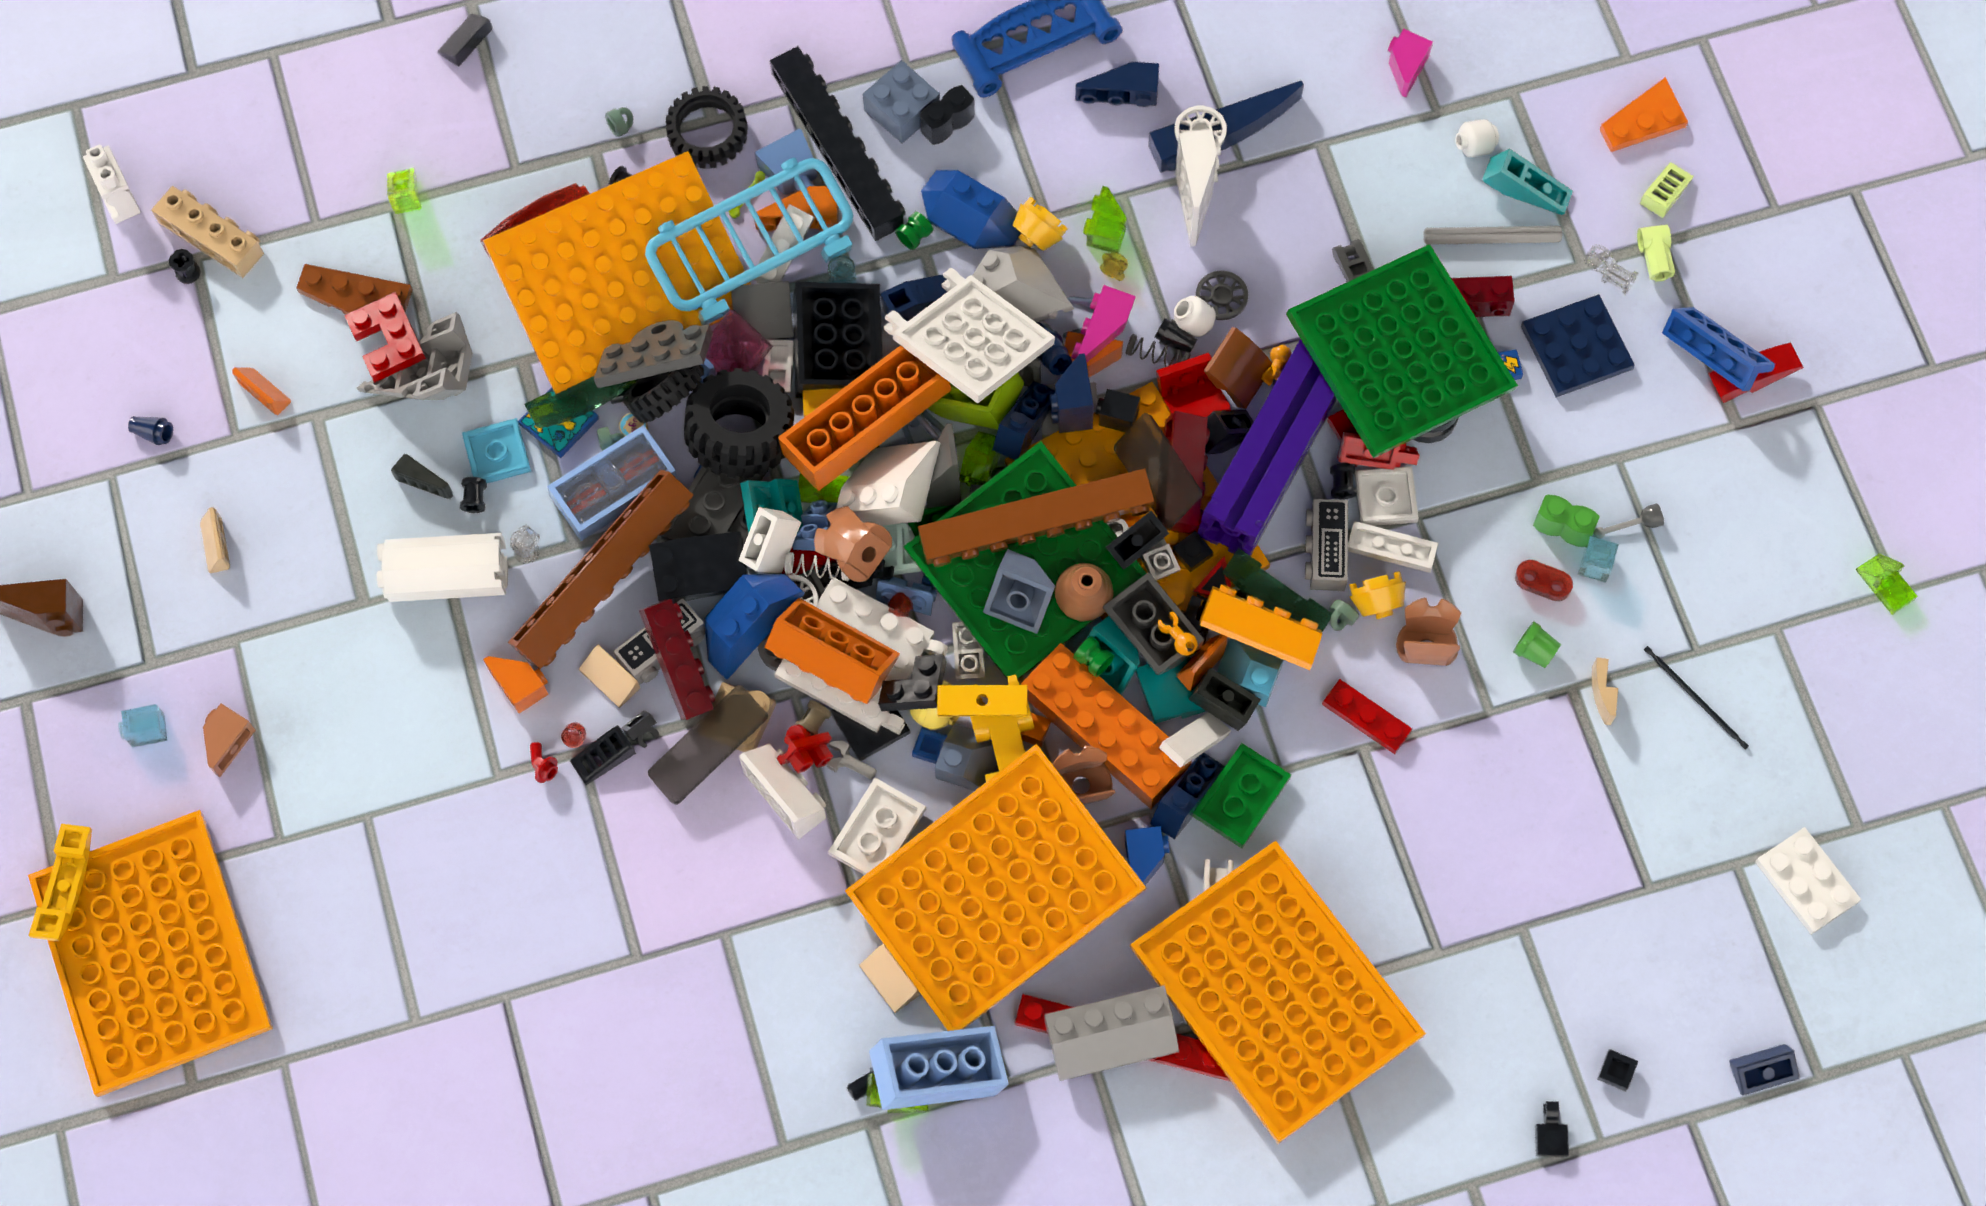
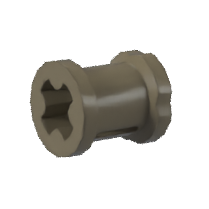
[794,700,831,736]

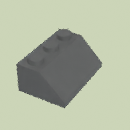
[1103,572,1204,676]

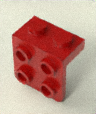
[1156,352,1231,417]

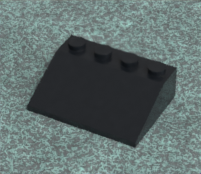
[792,282,883,398]

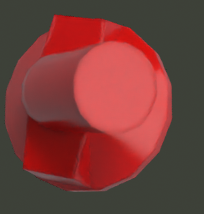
[530,742,558,783]

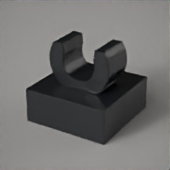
[621,711,659,748]

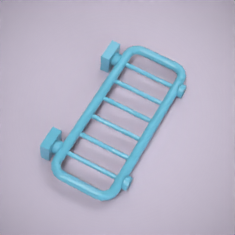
[645,157,853,325]

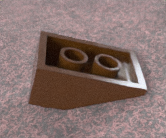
[0,579,83,637]

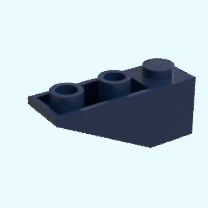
[1075,62,1159,107]
[880,274,948,322]
[992,381,1055,460]
[1150,753,1225,840]

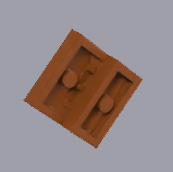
[1204,327,1272,409]

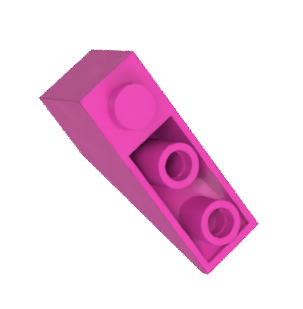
[1071,285,1136,362]

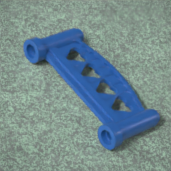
[951,0,1123,98]

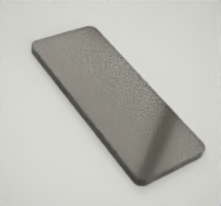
[1114,413,1202,529]
[648,685,768,805]

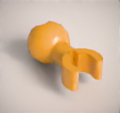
[1261,344,1292,386]
[1158,611,1198,656]

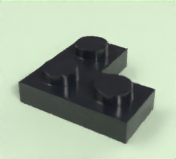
[878,655,947,711]

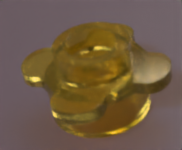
[1100,252,1128,281]

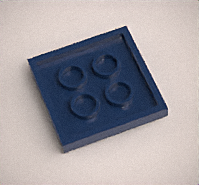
[1521,294,1635,397]

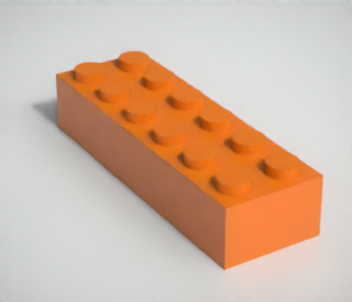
[778,345,951,491]
[1021,643,1192,809]

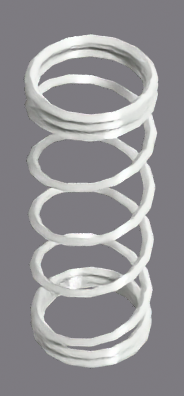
[785,552,849,581]

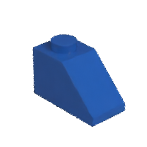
[1124,826,1169,886]

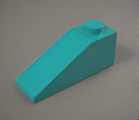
[1482,149,1573,215]

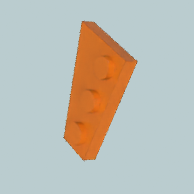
[1600,77,1688,152]

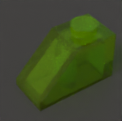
[959,431,1001,487]

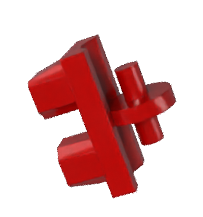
[777,725,833,774]

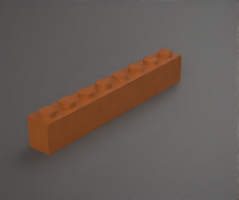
[918,468,1154,567]
[508,470,694,669]

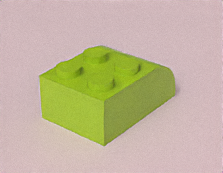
[928,373,1025,430]

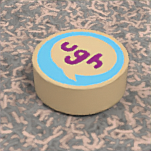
[619,413,648,436]

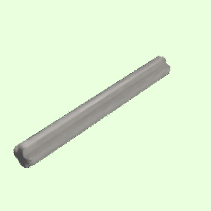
[1424,226,1562,244]

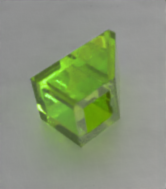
[1083,186,1127,254]

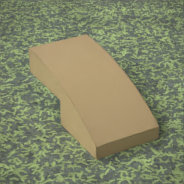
[1591,657,1618,725]

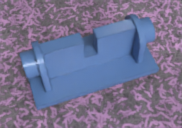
[875,577,938,616]

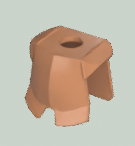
[814,506,892,582]
[1396,598,1461,666]
[1052,746,1115,804]

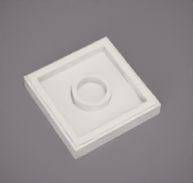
[1354,466,1419,526]

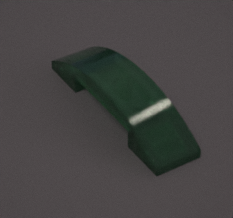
[524,376,638,428]
[1222,548,1333,632]

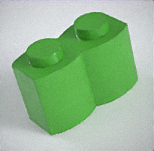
[1533,495,1600,547]

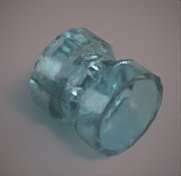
[828,255,857,283]

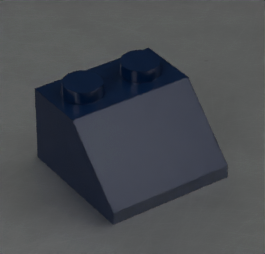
[1050,353,1094,433]

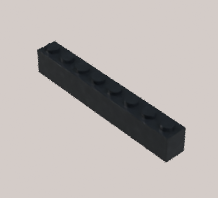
[770,46,906,241]

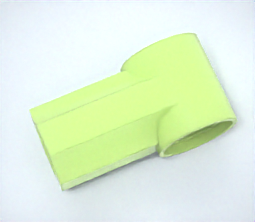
[1637,225,1675,282]

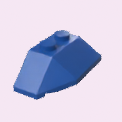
[921,170,1021,249]
[704,574,805,680]

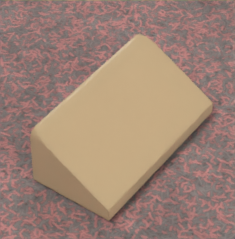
[200,507,230,573]
[579,645,640,708]
[859,944,919,1013]

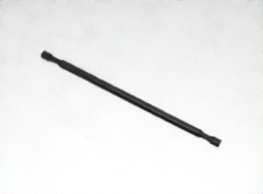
[1644,646,1749,750]

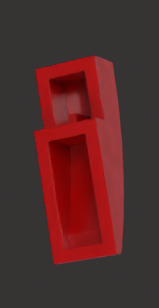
[1708,342,1804,403]

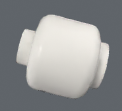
[1456,119,1499,157]
[1174,296,1216,337]

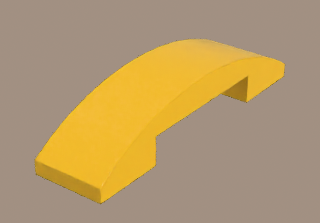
[29,823,92,941]

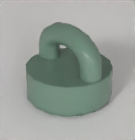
[605,107,634,137]
[597,426,625,451]
[1329,600,1359,631]

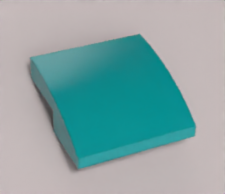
[740,479,803,534]
[1135,657,1206,724]

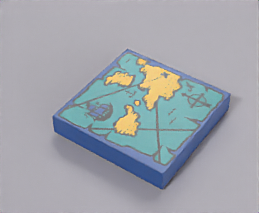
[518,387,599,458]

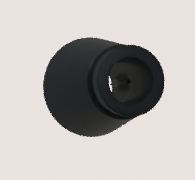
[1154,318,1198,353]

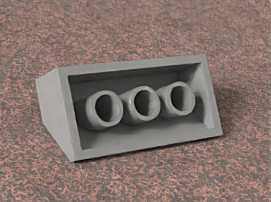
[1045,985,1179,1081]

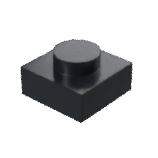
[1172,531,1213,573]
[1597,1049,1638,1092]

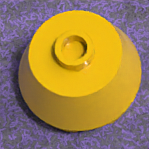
[1012,197,1068,251]
[1349,571,1406,619]

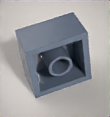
[862,60,940,144]

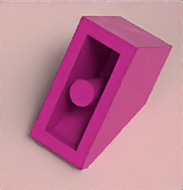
[1388,28,1433,97]

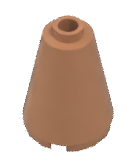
[1055,563,1113,622]

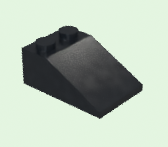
[649,531,748,604]

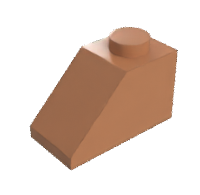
[203,703,256,777]

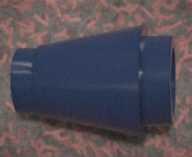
[128,416,173,445]

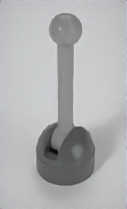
[1594,503,1664,539]

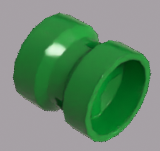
[895,211,934,250]
[1073,636,1115,677]

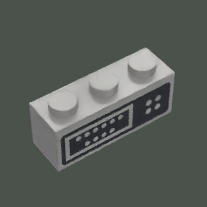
[1305,499,1348,591]
[613,598,705,685]

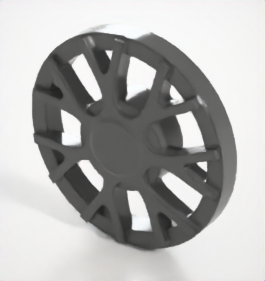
[1196,271,1248,320]

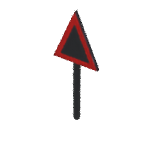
[1193,556,1232,646]

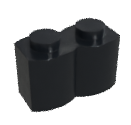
[920,85,975,145]

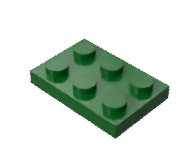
[1192,743,1291,849]

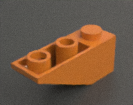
[754,186,839,232]

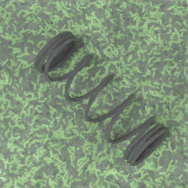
[1126,334,1191,367]

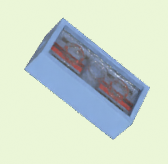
[547,425,676,541]

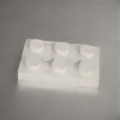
[828,778,926,875]
[1755,827,1861,935]

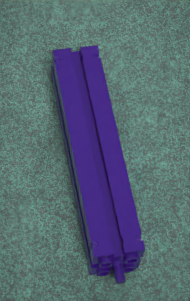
[1197,339,1337,561]

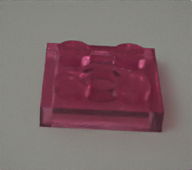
[706,309,773,372]

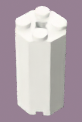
[377,533,508,602]

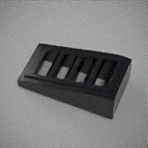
[570,725,636,785]

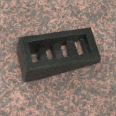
[391,454,453,500]

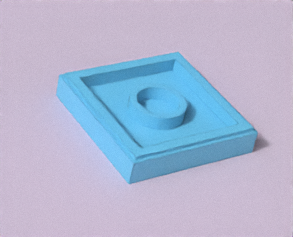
[462,418,531,484]

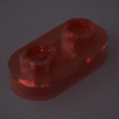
[1515,560,1573,601]

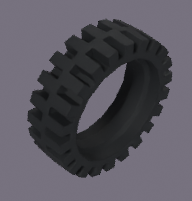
[666,86,748,169]
[623,365,704,423]

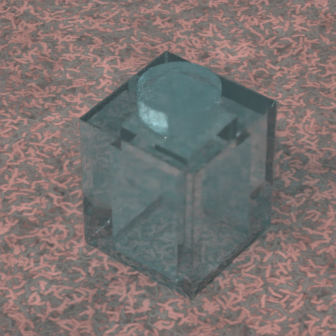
[1578,536,1619,583]
[118,704,167,748]

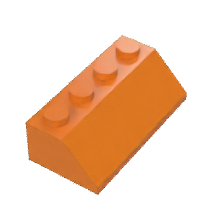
[764,598,900,704]

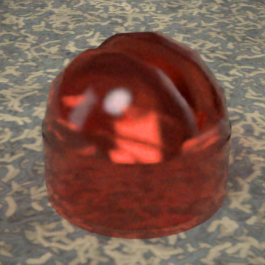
[888,592,914,617]
[561,722,587,748]

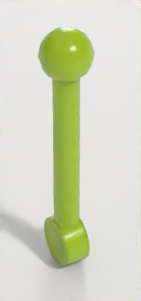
[729,171,766,218]

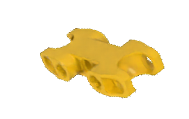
[970,674,1035,782]

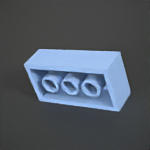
[869,1026,1009,1110]

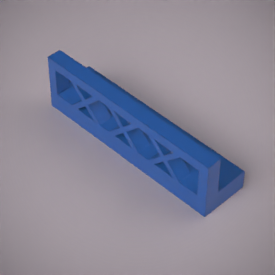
[1662,307,1776,391]

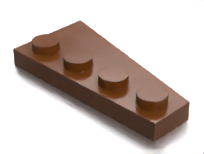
[296,264,413,315]

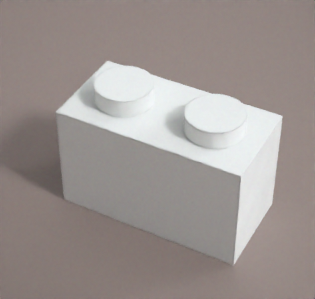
[739,507,801,574]

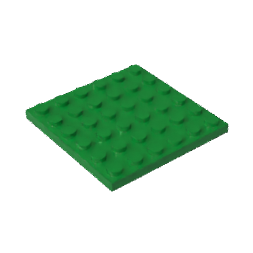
[1286,244,1518,459]
[903,441,1147,680]

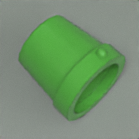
[1513,621,1561,668]

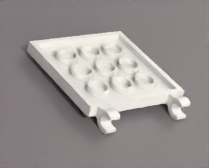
[884,268,1055,403]
[774,577,948,735]

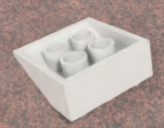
[1175,128,1221,247]
[836,441,941,525]

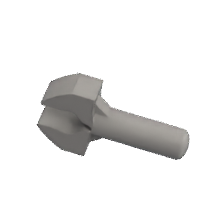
[827,740,876,779]

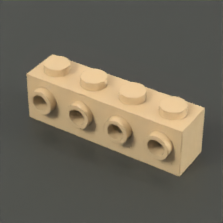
[151,186,264,278]

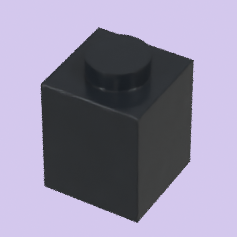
[1095,389,1140,434]

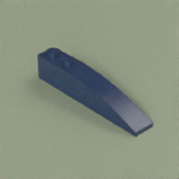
[1148,80,1304,173]

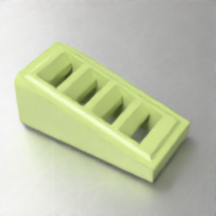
[1640,162,1694,218]

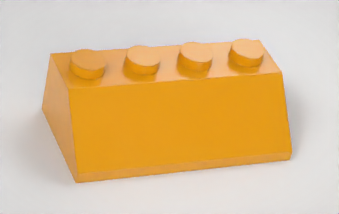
[1200,584,1322,670]

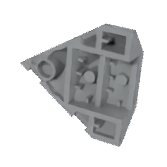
[972,245,1074,322]
[357,312,472,400]

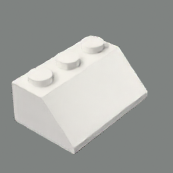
[739,744,826,840]

